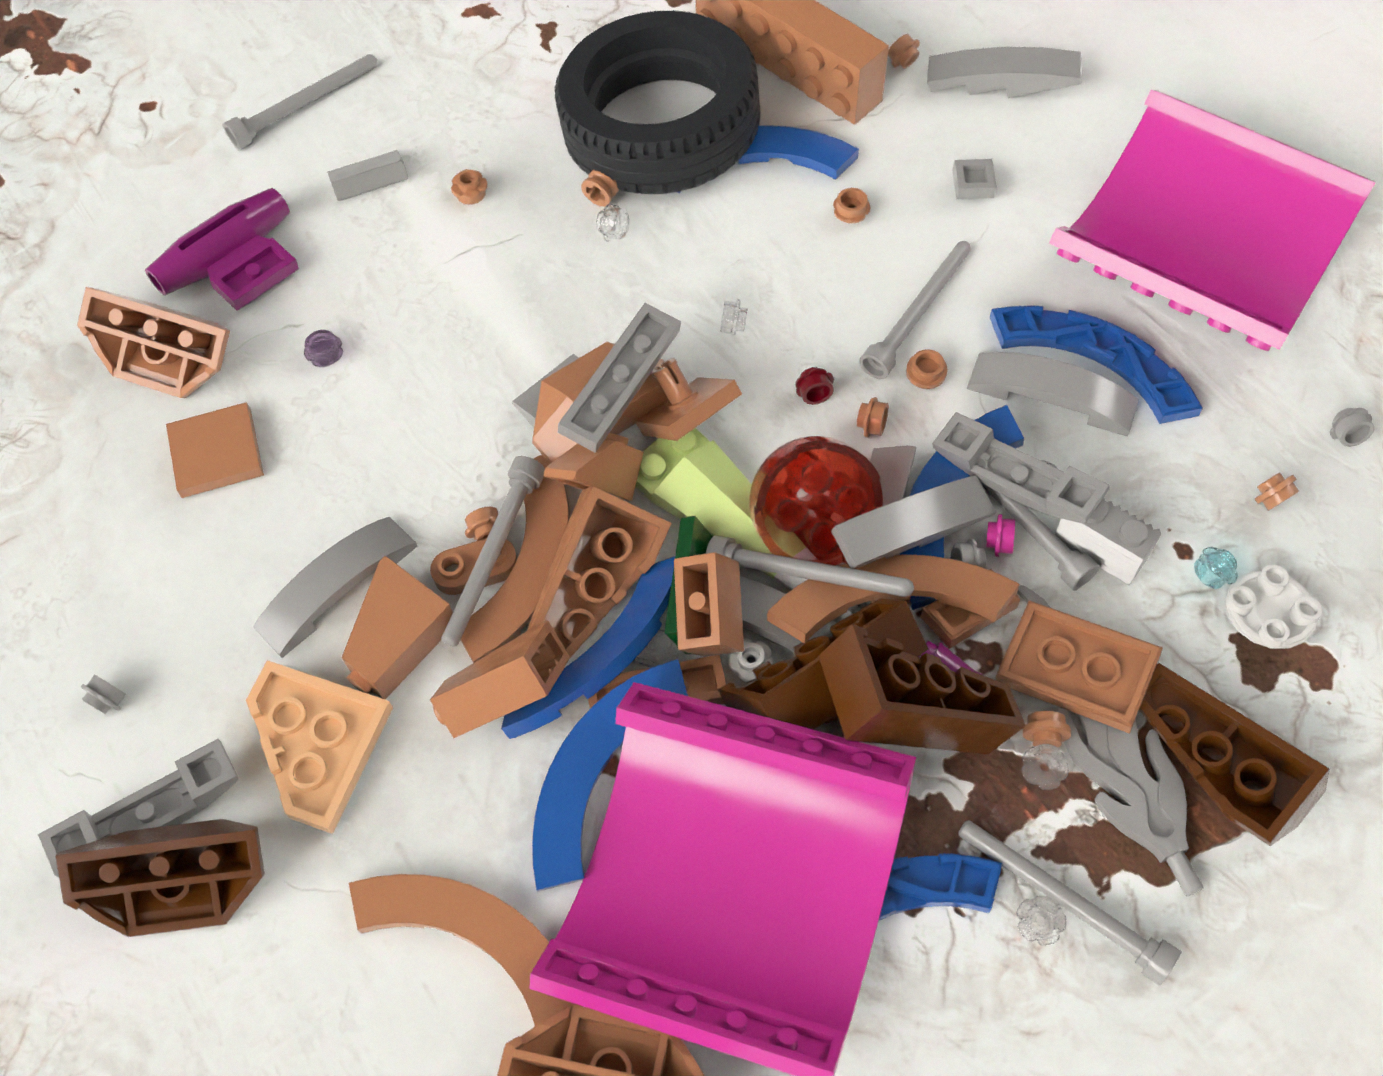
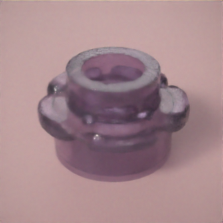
[304,330,343,367]

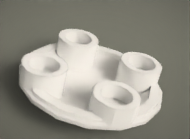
[1225,565,1322,649]

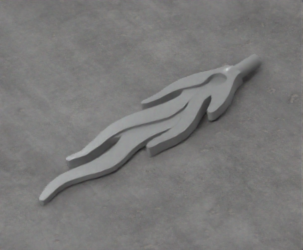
[1017,585,1204,896]

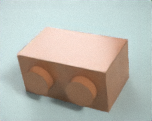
[674,552,744,657]

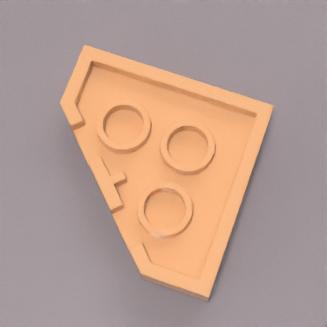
[246,660,393,834]

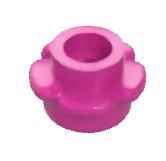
[986,514,1015,557]

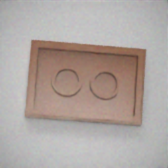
[995,600,1163,734]

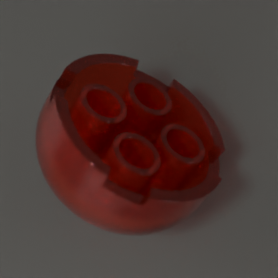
[749,436,883,566]

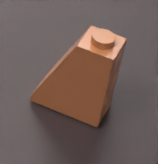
[341,556,453,699]
[430,620,570,738]

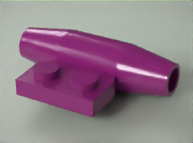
[145,188,299,311]

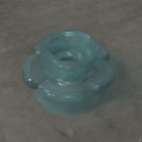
[1194,547,1238,589]

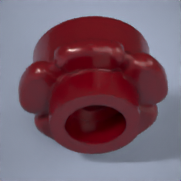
[795,367,834,405]

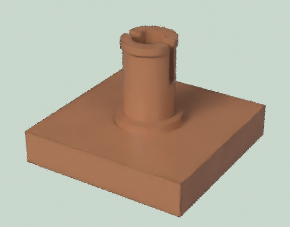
[635,358,742,441]

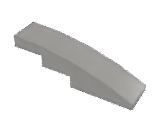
[927,47,1082,98]
[831,475,997,569]

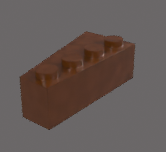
[717,598,928,730]
[818,624,1026,754]

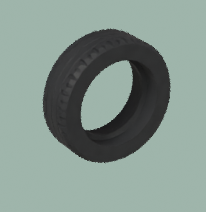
[555,11,760,194]

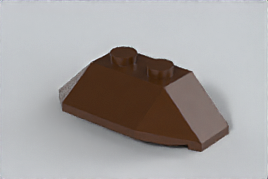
[55,819,265,937]

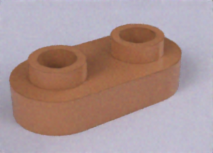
[430,538,517,595]

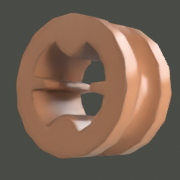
[581,170,619,207]

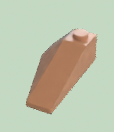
[526,486,672,658]

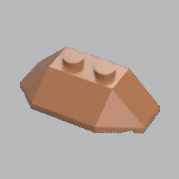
[77,287,230,398]
[532,341,668,464]
[497,1005,705,1076]

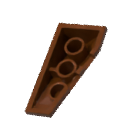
[1139,663,1330,846]

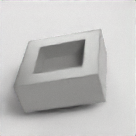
[952,159,997,199]

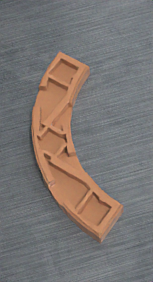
[460,454,569,663]
[767,555,1020,644]
[349,874,583,1026]

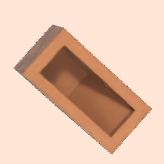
[543,433,644,501]

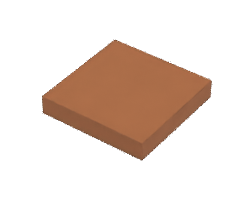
[166,402,264,498]

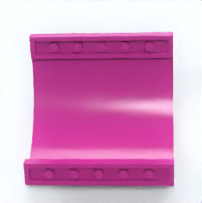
[1049,89,1376,351]
[530,682,917,1076]

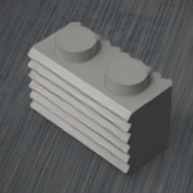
[1055,498,1161,585]

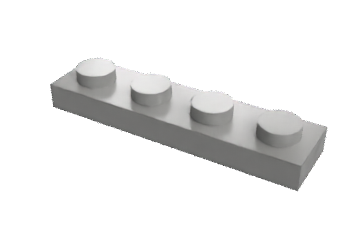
[558,303,681,453]

